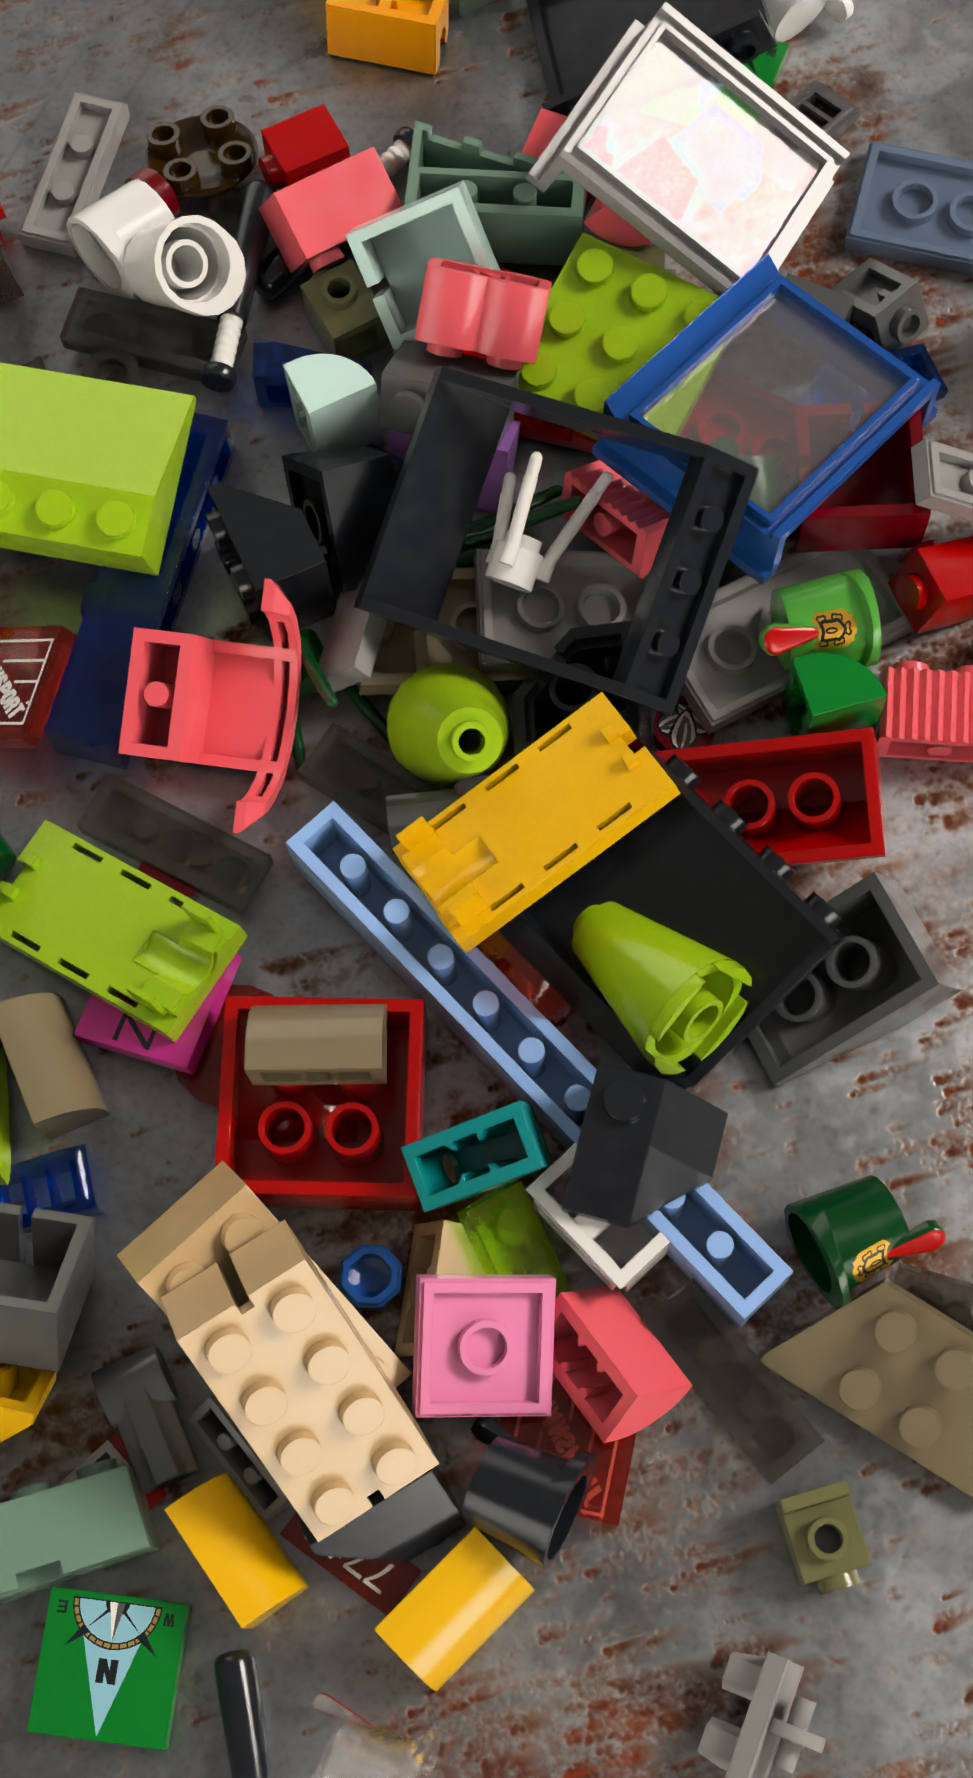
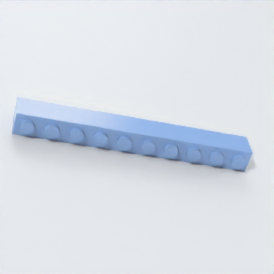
[285,800,794,1329]

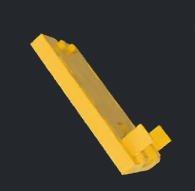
[392,692,681,953]

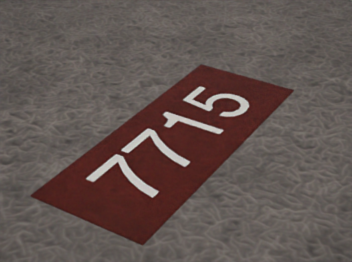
[279,1512,421,1616]

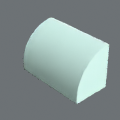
[283,354,385,451]

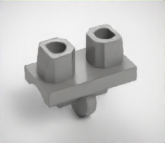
[698,1651,827,1778]

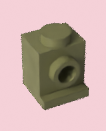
[774,1480,872,1595]

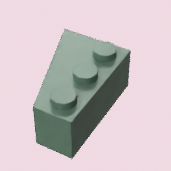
[404,120,586,266]
[0,1458,161,1605]

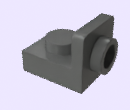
[831,257,929,356]

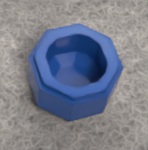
[339,1244,404,1311]

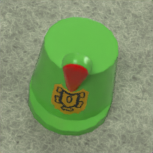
[758,568,882,670]

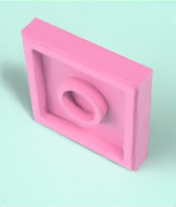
[411,1274,556,1418]

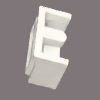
[526,1143,670,1293]

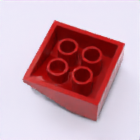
[215,996,428,1211]

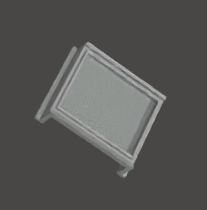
[525,2,850,339]

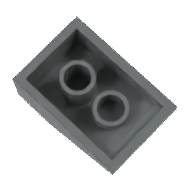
[748,872,962,1086]

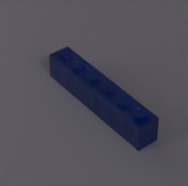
[41,412,236,770]

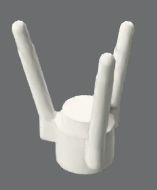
[484,451,613,593]

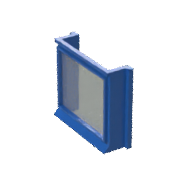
[592,253,941,585]

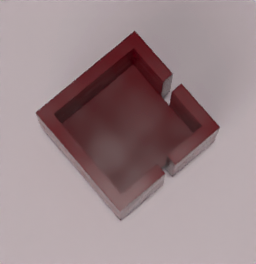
[787,402,931,553]

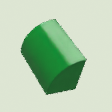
[781,652,887,736]

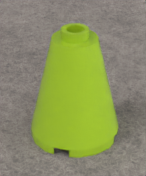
[387,663,511,788]
[571,901,752,1075]

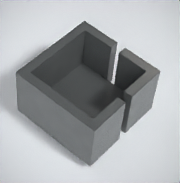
[0,1202,95,1372]

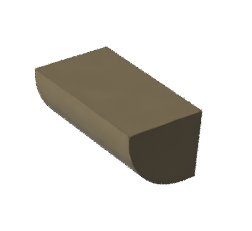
[0,992,110,1140]
[244,1004,387,1085]

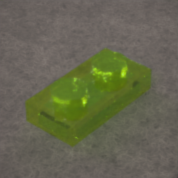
[456,1181,572,1299]

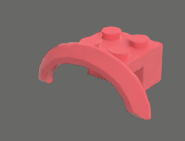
[118,578,302,833]

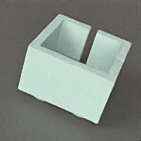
[345,180,500,351]

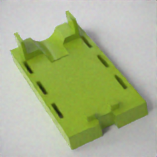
[0,819,248,1043]

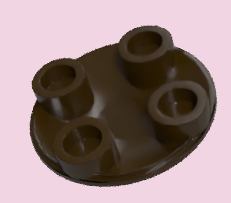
[145,105,258,197]

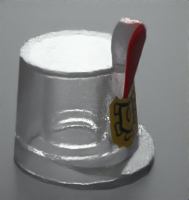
[311,1693,442,1778]

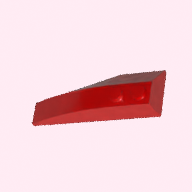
[493,727,886,866]

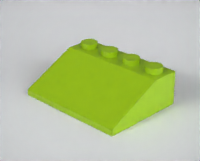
[0,362,197,576]

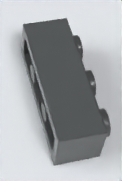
[187,1394,291,1522]

